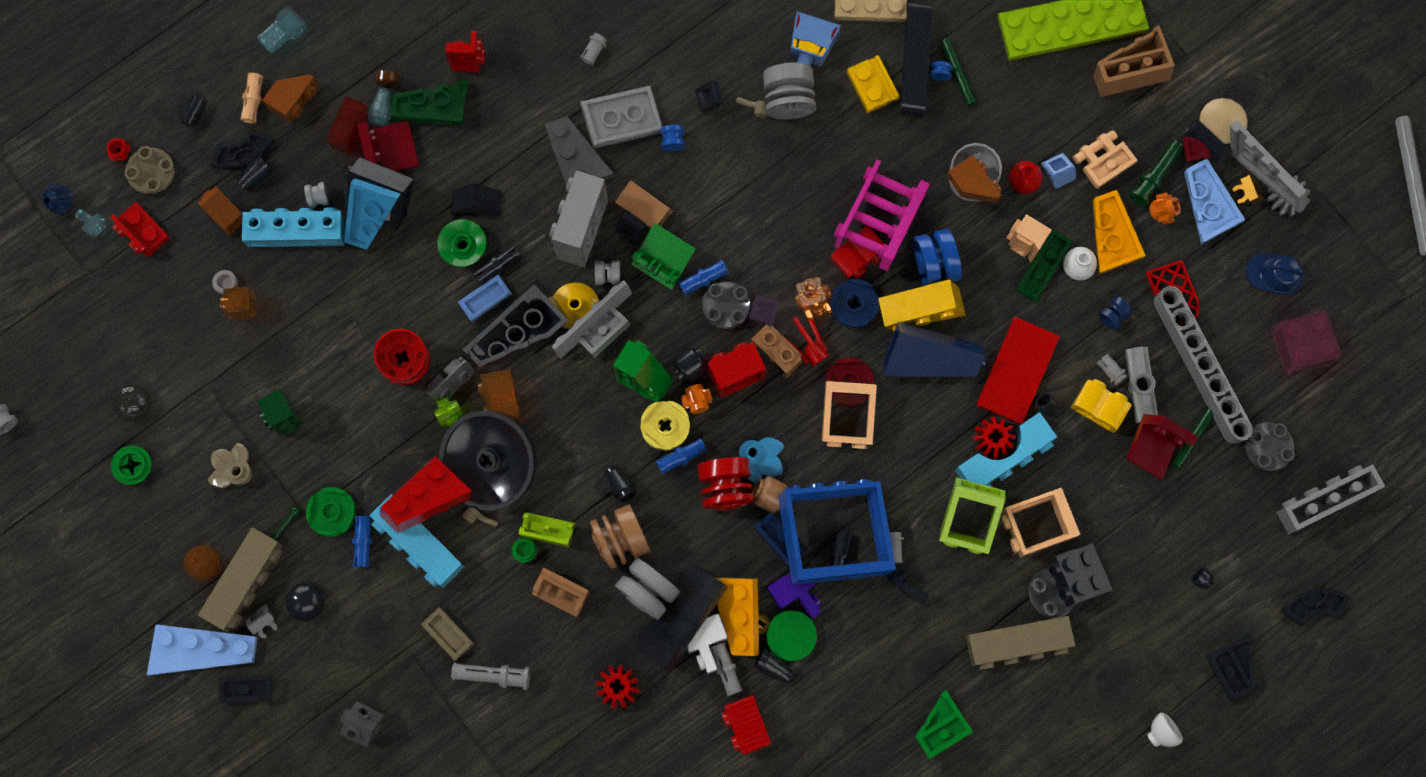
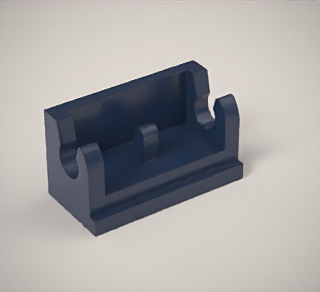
[754,512,805,567]

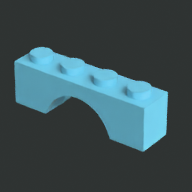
[955,413,1057,487]

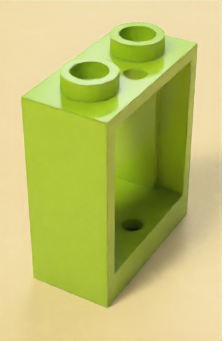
[940,477,1005,554]

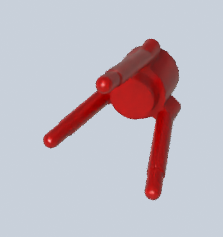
[783,307,829,367]

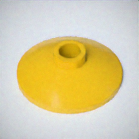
[554,282,599,330]

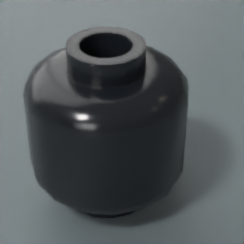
[673,347,709,383]

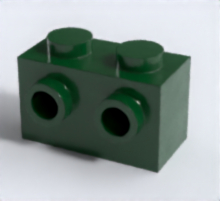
[257,389,303,436]

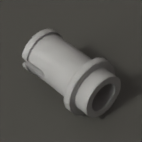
[580,33,607,65]
[1096,353,1128,386]
[889,532,904,563]

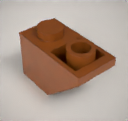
[262,74,318,123]
[947,155,1002,203]
[198,187,243,237]

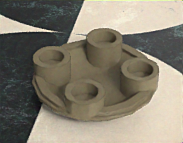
[125,146,175,194]

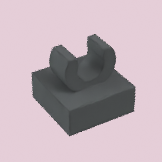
[245,604,277,639]

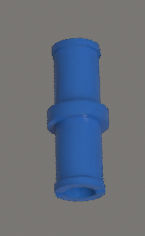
[678,260,729,296]
[656,438,707,474]
[352,516,373,567]

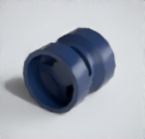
[1098,296,1134,331]

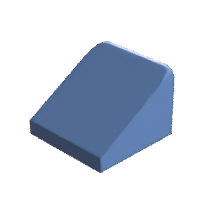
[1042,153,1076,188]

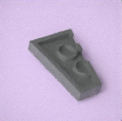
[544,116,614,185]

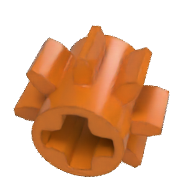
[1150,193,1181,224]
[681,384,713,414]

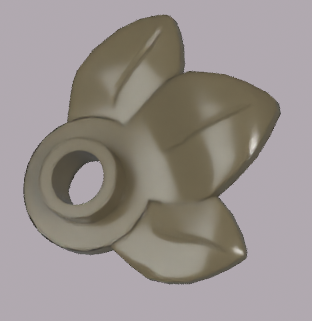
[208,443,252,488]

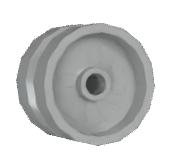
[615,558,680,621]

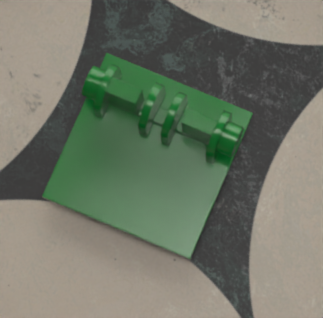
[631,223,696,290]

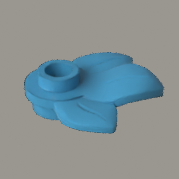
[739,437,784,484]

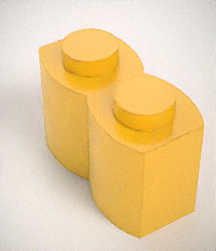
[1071,379,1132,433]

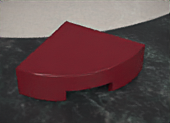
[1183,137,1211,162]

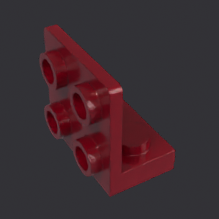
[357,121,419,172]
[1127,414,1197,479]

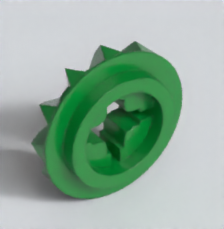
[111,446,152,485]

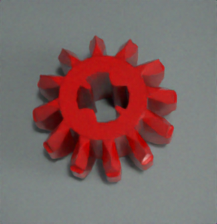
[973,417,1016,459]
[596,665,639,709]

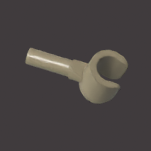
[736,97,767,118]
[462,507,498,527]

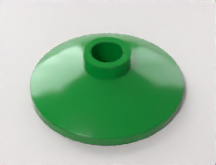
[437,219,486,267]

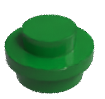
[511,538,537,563]

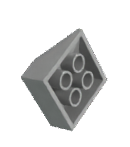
[549,170,608,268]

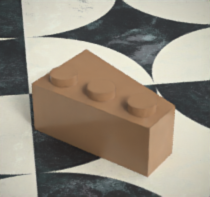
[1094,25,1175,97]

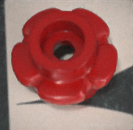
[106,138,131,161]

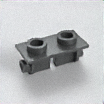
[425,356,475,407]

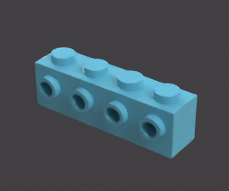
[242,207,345,247]

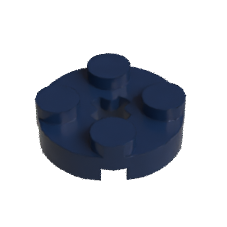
[830,279,879,329]

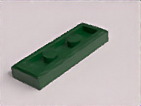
[1015,229,1073,303]

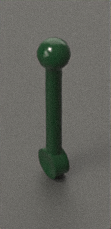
[272,506,300,541]

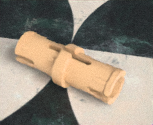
[240,73,264,124]

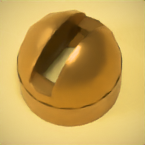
[758,613,769,634]

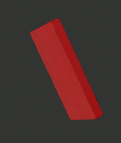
[976,317,1060,425]

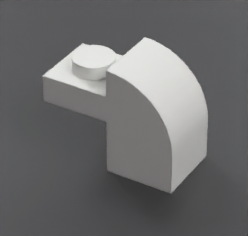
[688,614,727,674]

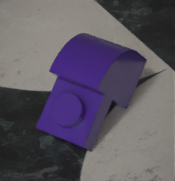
[767,574,822,619]

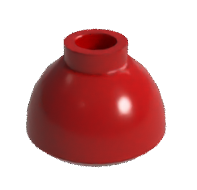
[1009,161,1043,194]

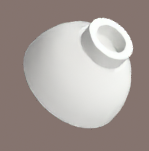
[1063,247,1097,280]
[1147,713,1183,747]

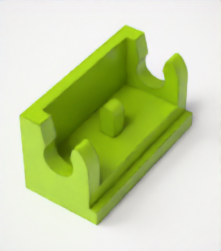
[519,513,575,548]

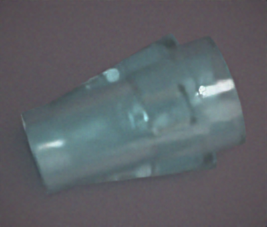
[367,88,392,126]

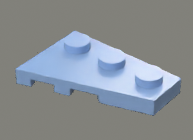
[1184,158,1245,245]

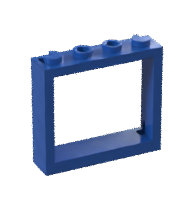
[779,479,896,585]

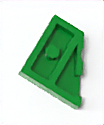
[916,690,973,760]

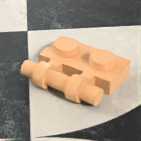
[1073,130,1138,189]

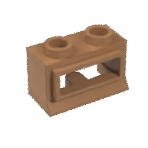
[751,324,803,379]

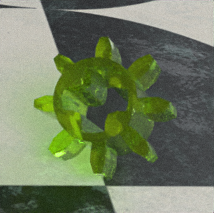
[433,397,464,427]

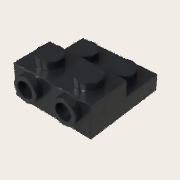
[1047,543,1112,608]

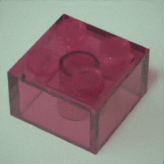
[1271,310,1342,375]

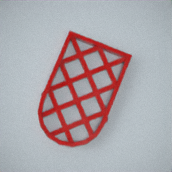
[1145,260,1200,326]

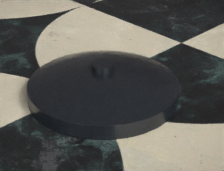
[439,410,537,510]

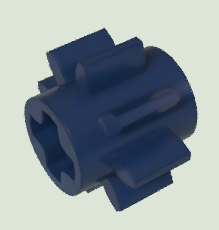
[42,183,73,215]

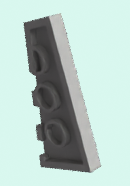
[1230,121,1307,212]

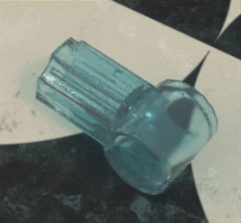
[257,7,307,54]

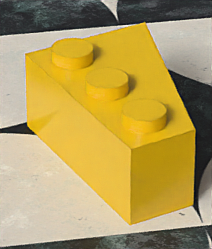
[878,279,966,332]

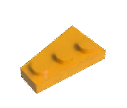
[1093,190,1146,274]
[714,577,759,656]

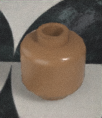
[752,476,788,513]

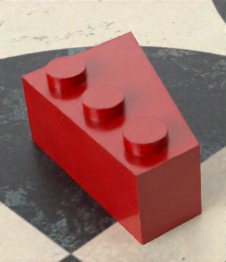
[380,456,471,533]

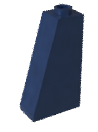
[882,322,987,377]

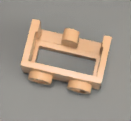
[1006,214,1051,262]

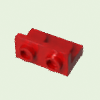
[445,31,485,73]
[110,202,170,257]

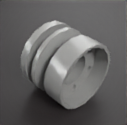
[763,63,816,119]
[948,143,1002,202]

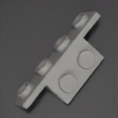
[552,281,632,359]

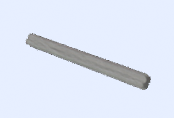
[1395,116,1426,256]

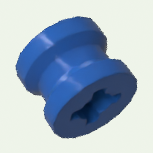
[660,125,685,151]

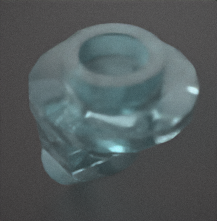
[76,210,106,236]

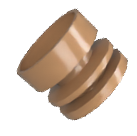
[590,504,650,570]

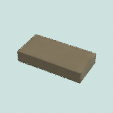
[421,607,474,661]

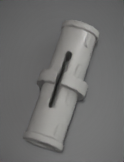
[710,643,743,696]

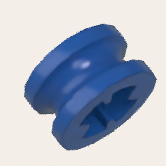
[930,61,953,81]

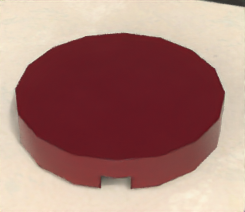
[825,357,875,407]

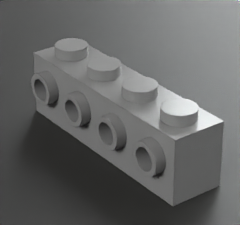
[1276,464,1385,534]

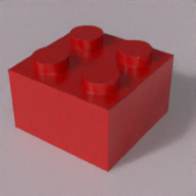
[708,342,766,399]

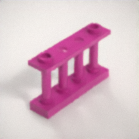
[834,160,930,271]

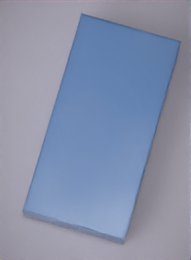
[458,275,513,323]

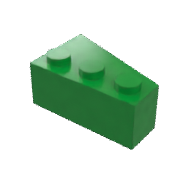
[613,340,674,403]

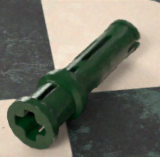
[1129,140,1184,207]

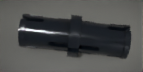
[473,245,522,285]

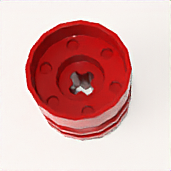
[374,328,430,386]
[697,457,754,510]

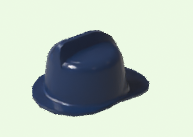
[1246,253,1304,294]

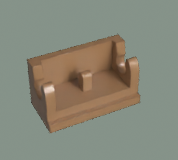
[615,180,673,228]
[532,568,590,617]

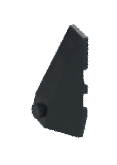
[463,278,568,367]

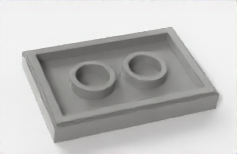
[580,86,663,149]

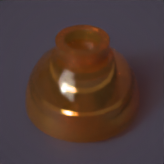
[183,545,219,580]

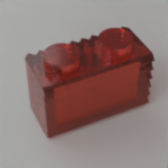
[326,96,371,156]

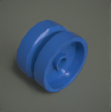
[912,228,962,286]

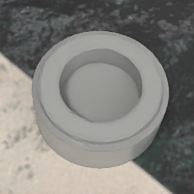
[212,270,239,296]

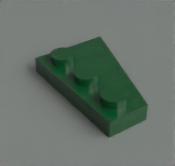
[390,79,469,126]

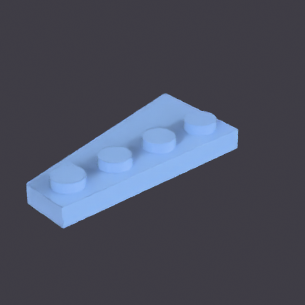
[147,625,258,676]

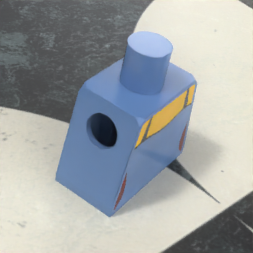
[790,12,841,66]

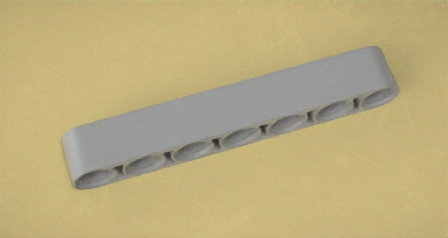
[1154,286,1253,444]

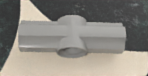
[1125,347,1158,423]

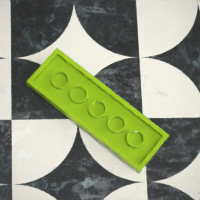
[998,0,1149,61]

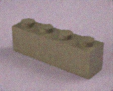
[198,527,283,632]
[966,616,1075,670]

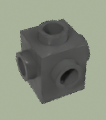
[340,701,384,748]

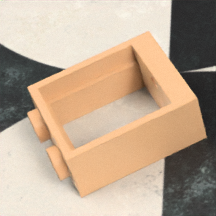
[822,381,877,449]
[1000,488,1080,558]

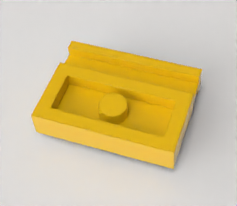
[846,55,899,113]

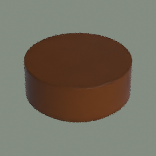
[375,71,399,86]

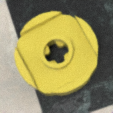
[640,401,690,452]

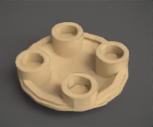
[1200,98,1248,144]

